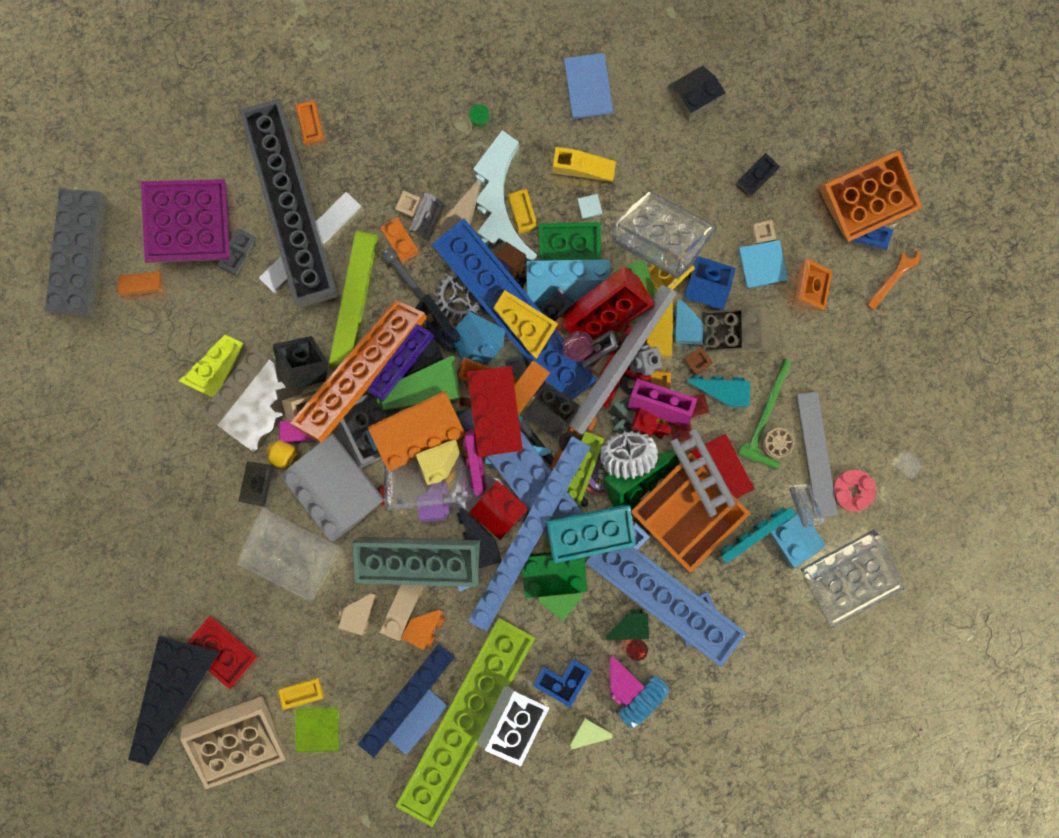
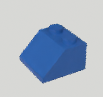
[684,255,736,309]

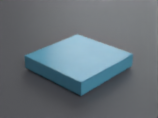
[739,240,788,289]

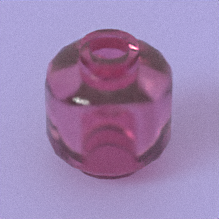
[562,331,594,362]

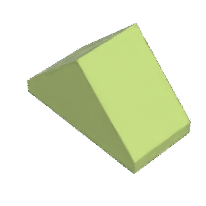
[570,717,613,749]

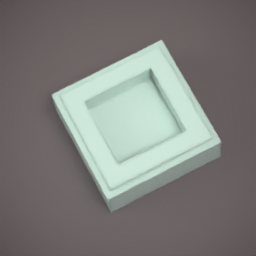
[577,194,602,220]

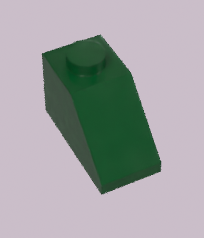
[605,609,649,641]

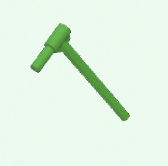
[738,359,792,469]

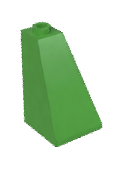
[376,356,460,413]

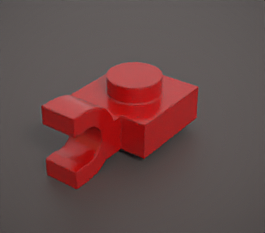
[631,408,671,439]

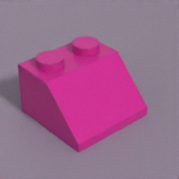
[608,654,644,706]

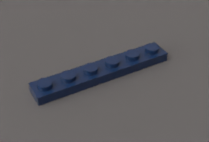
[358,644,455,758]

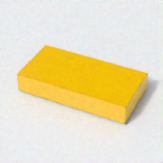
[507,188,538,234]
[278,678,325,710]

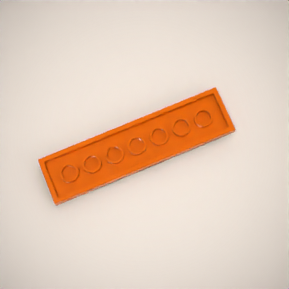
[290,300,427,444]

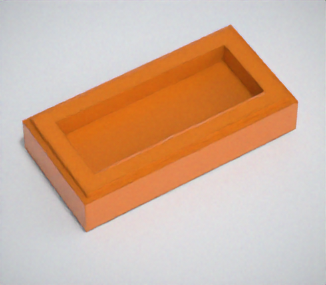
[295,100,325,145]

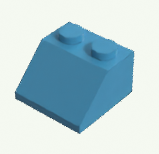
[454,311,505,365]

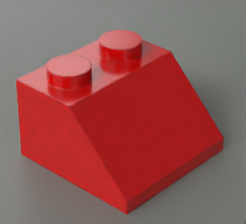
[470,480,528,540]

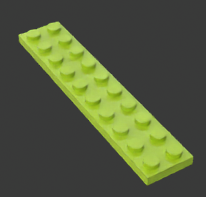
[395,618,535,828]

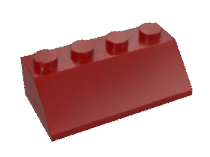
[564,266,654,345]
[467,366,523,457]

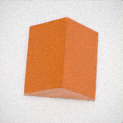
[793,259,833,311]

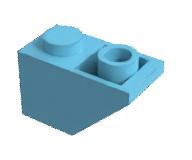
[672,300,703,345]

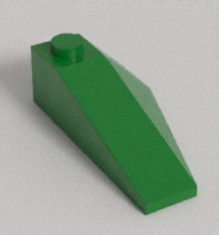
[604,449,681,510]

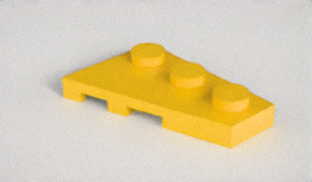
[493,290,558,360]

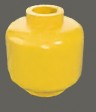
[266,440,299,470]

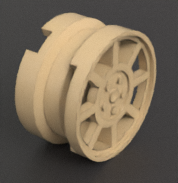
[762,428,794,458]

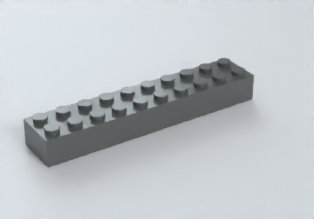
[239,99,339,308]

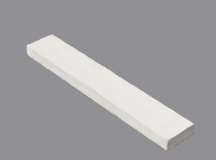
[259,192,361,293]

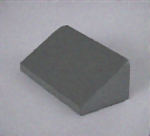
[578,330,620,367]

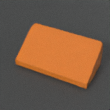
[118,271,162,297]

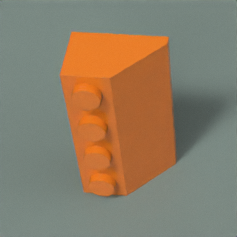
[368,391,466,472]

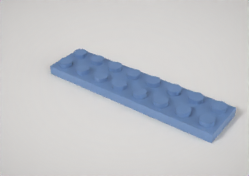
[458,407,584,537]
[586,547,746,667]

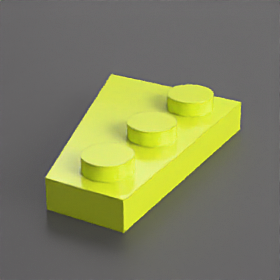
[179,335,245,398]

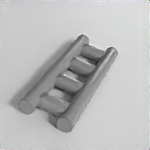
[670,429,736,517]

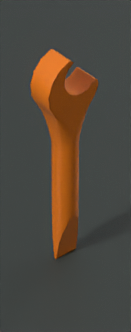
[868,250,920,310]

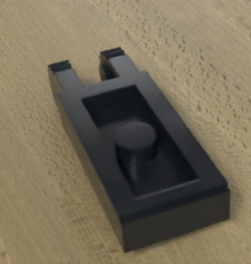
[415,294,460,351]

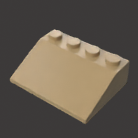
[180,696,286,790]

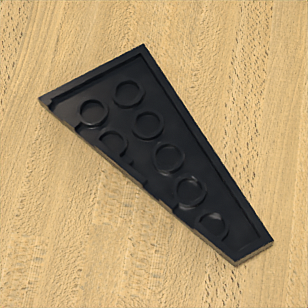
[128,635,221,765]

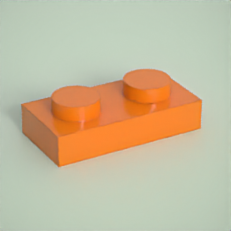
[380,217,419,263]

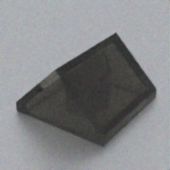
[238,461,279,508]

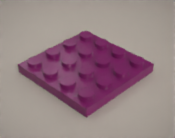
[141,179,230,263]

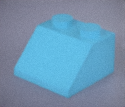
[768,510,826,568]

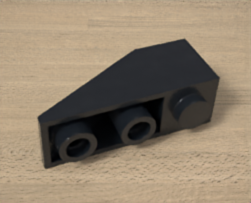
[457,505,502,569]

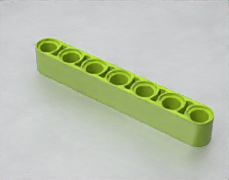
[329,230,378,369]

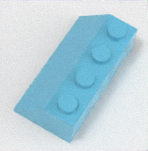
[527,260,610,307]

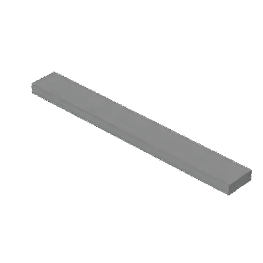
[569,285,677,435]

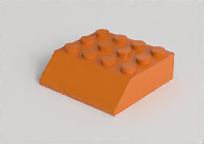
[631,453,751,573]

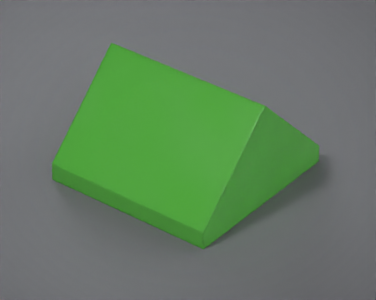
[539,592,582,621]

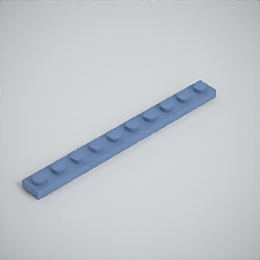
[469,436,591,632]

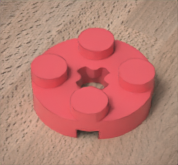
[833,470,876,512]

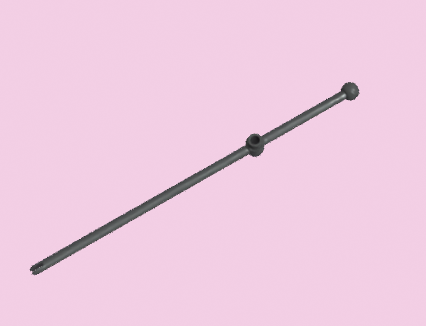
[381,247,589,507]

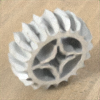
[600,430,658,480]

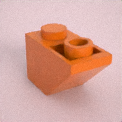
[401,609,445,650]

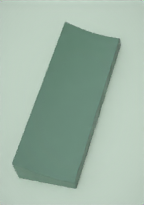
[352,537,480,587]

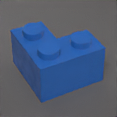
[533,658,592,707]

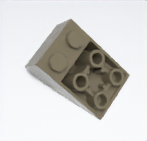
[702,307,770,353]

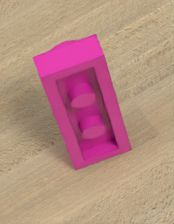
[463,429,487,496]

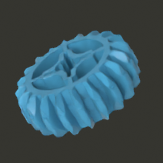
[618,676,669,728]

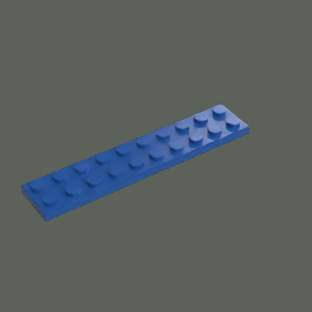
[431,218,597,406]

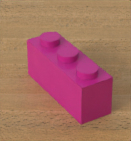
[628,379,697,428]

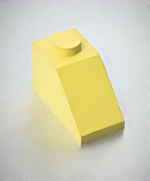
[415,439,460,485]

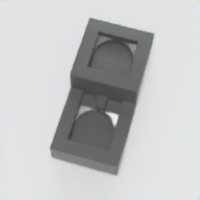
[218,228,256,276]

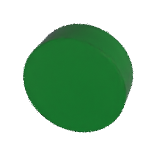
[469,104,490,126]

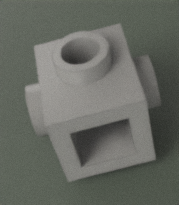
[629,344,662,375]

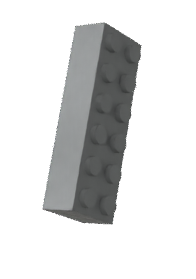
[45,189,107,318]

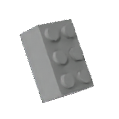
[477,685,550,766]

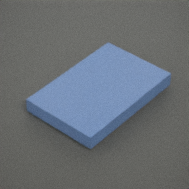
[564,53,613,119]
[389,689,448,755]

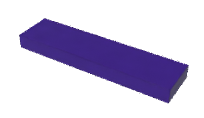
[367,324,434,401]

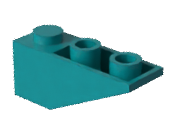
[685,375,750,408]

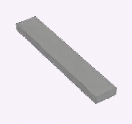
[796,392,838,518]

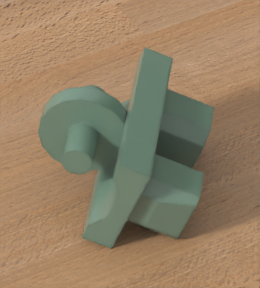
[608,398,638,433]

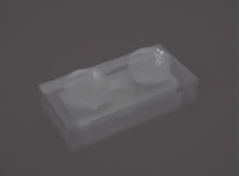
[789,484,824,528]

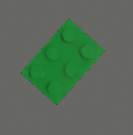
[539,222,601,261]
[522,552,588,598]

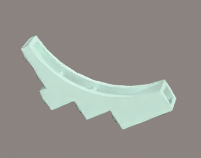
[473,130,537,265]

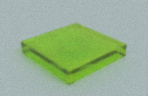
[296,708,339,752]

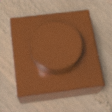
[684,347,713,375]

